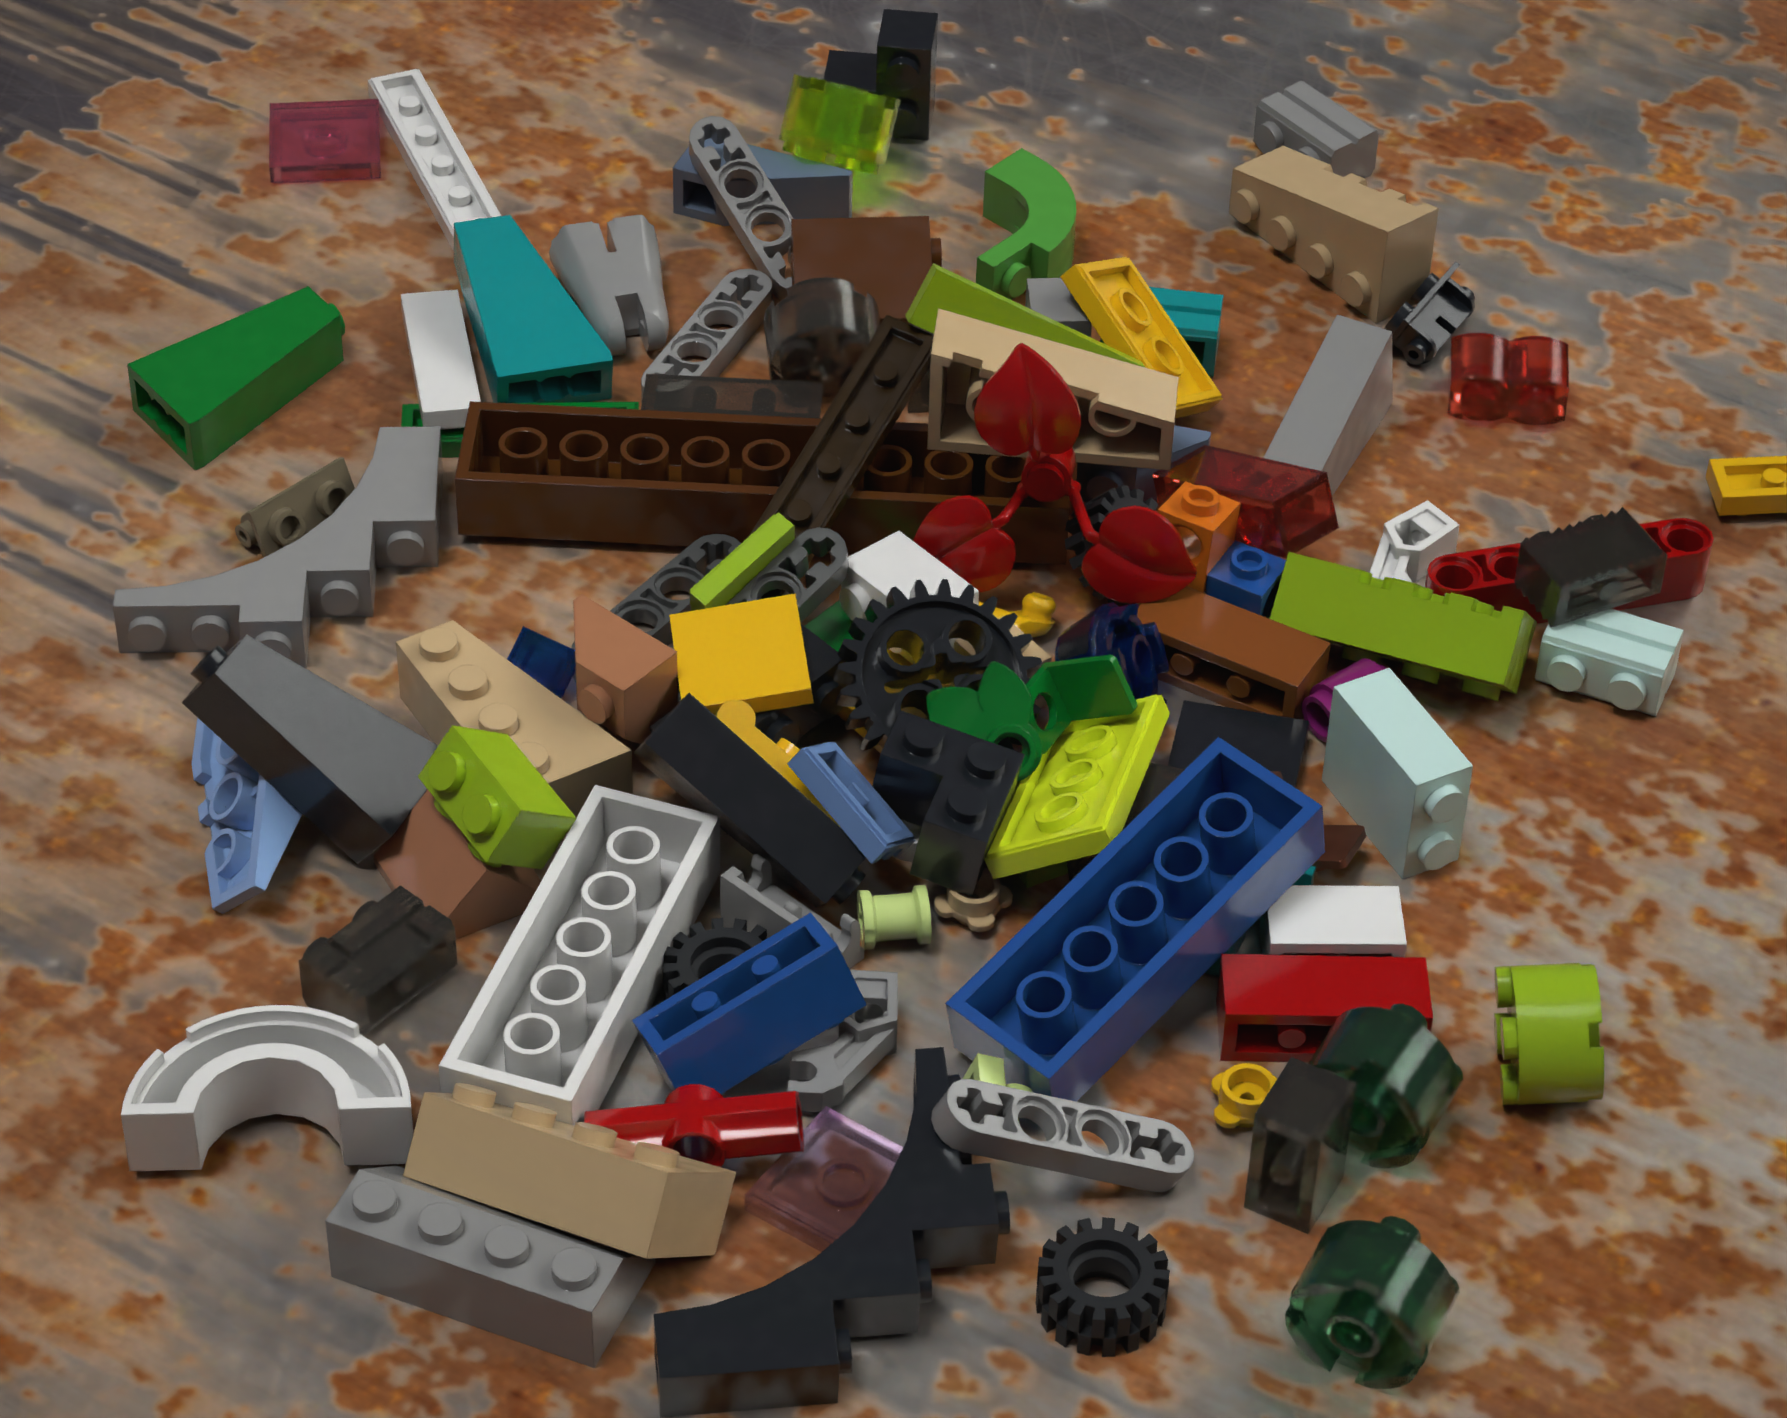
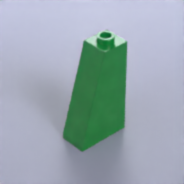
[127,286,345,470]

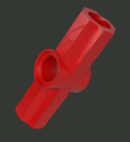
[584,1084,804,1167]

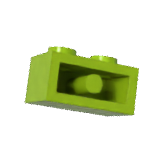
[418,725,577,870]

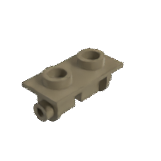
[235,457,355,558]

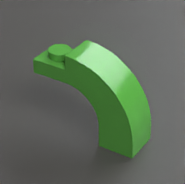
[976,148,1076,300]

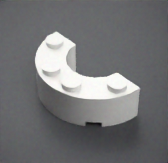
[121,1005,414,1171]

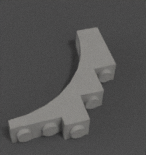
[113,426,443,668]

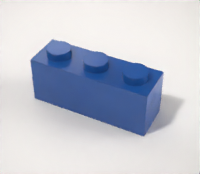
[632,912,867,1095]

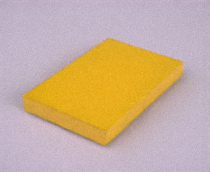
[1060,257,1223,418]

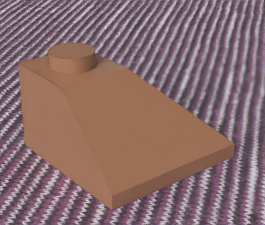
[573,594,678,744]

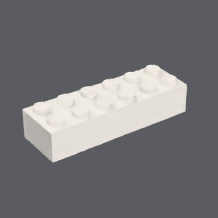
[439,785,720,1126]

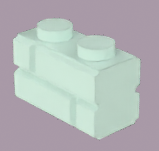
[1535,594,1684,716]

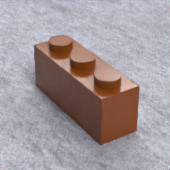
[1124,586,1331,719]

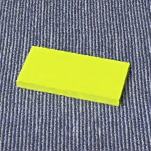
[985,694,1170,879]

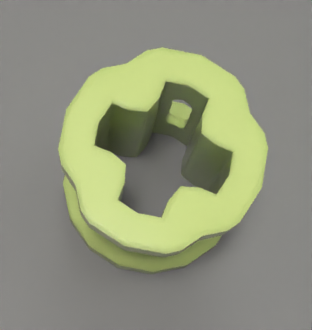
[857,885,932,950]

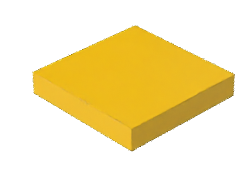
[669,593,814,715]

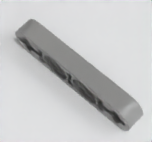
[689,116,793,304]
[641,269,772,412]
[931,1079,1194,1192]

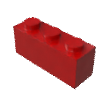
[1216,954,1433,1065]

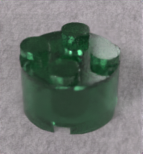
[1296,1004,1463,1169]
[1285,1216,1460,1389]

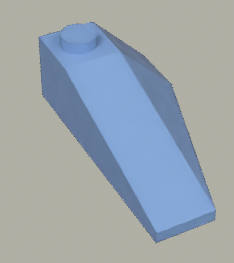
[192,717,302,914]

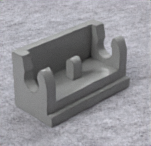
[720,854,864,969]

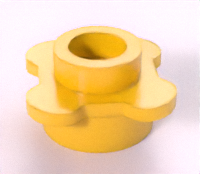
[1211,1063,1283,1129]

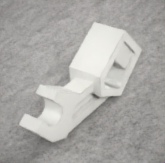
[1370,500,1460,583]

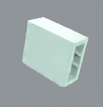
[1322,668,1473,880]

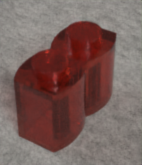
[1447,333,1569,425]

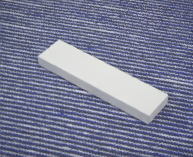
[401,289,481,430]

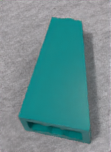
[454,215,613,403]

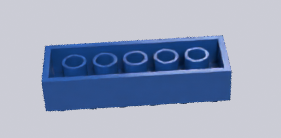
[945,737,1325,1102]

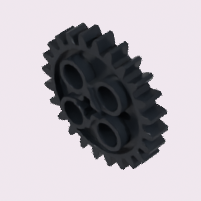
[833,579,1042,751]

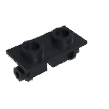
[1385,262,1475,365]

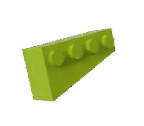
[1270,552,1537,701]

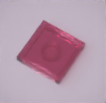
[269,99,381,183]

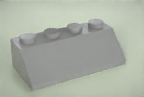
[325,1166,656,1368]

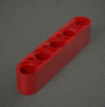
[1425,518,1714,624]

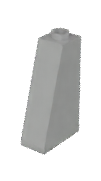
[1253,315,1393,530]

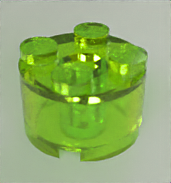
[778,74,901,175]

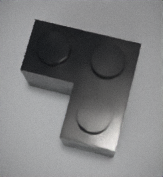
[821,9,938,140]
[872,710,1025,896]

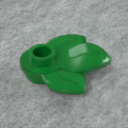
[926,661,1042,781]

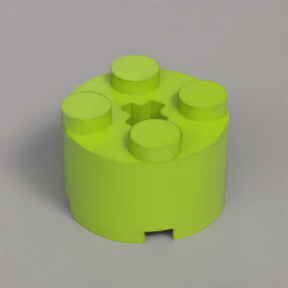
[1494,963,1604,1106]

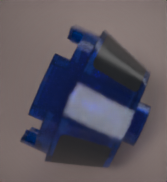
[1055,603,1169,704]

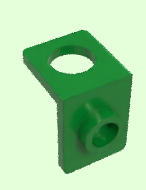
[1026,655,1138,754]

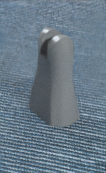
[549,215,669,356]

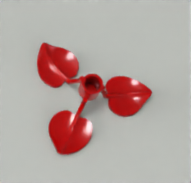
[913,343,1197,604]

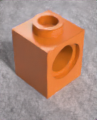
[1157,481,1241,592]

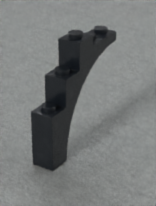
[654,1047,1010,1418]

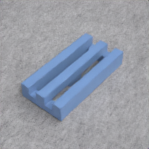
[787,742,916,864]

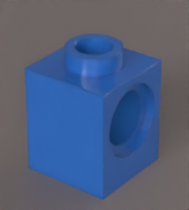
[1204,540,1286,619]

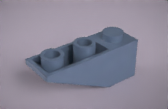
[673,138,853,226]

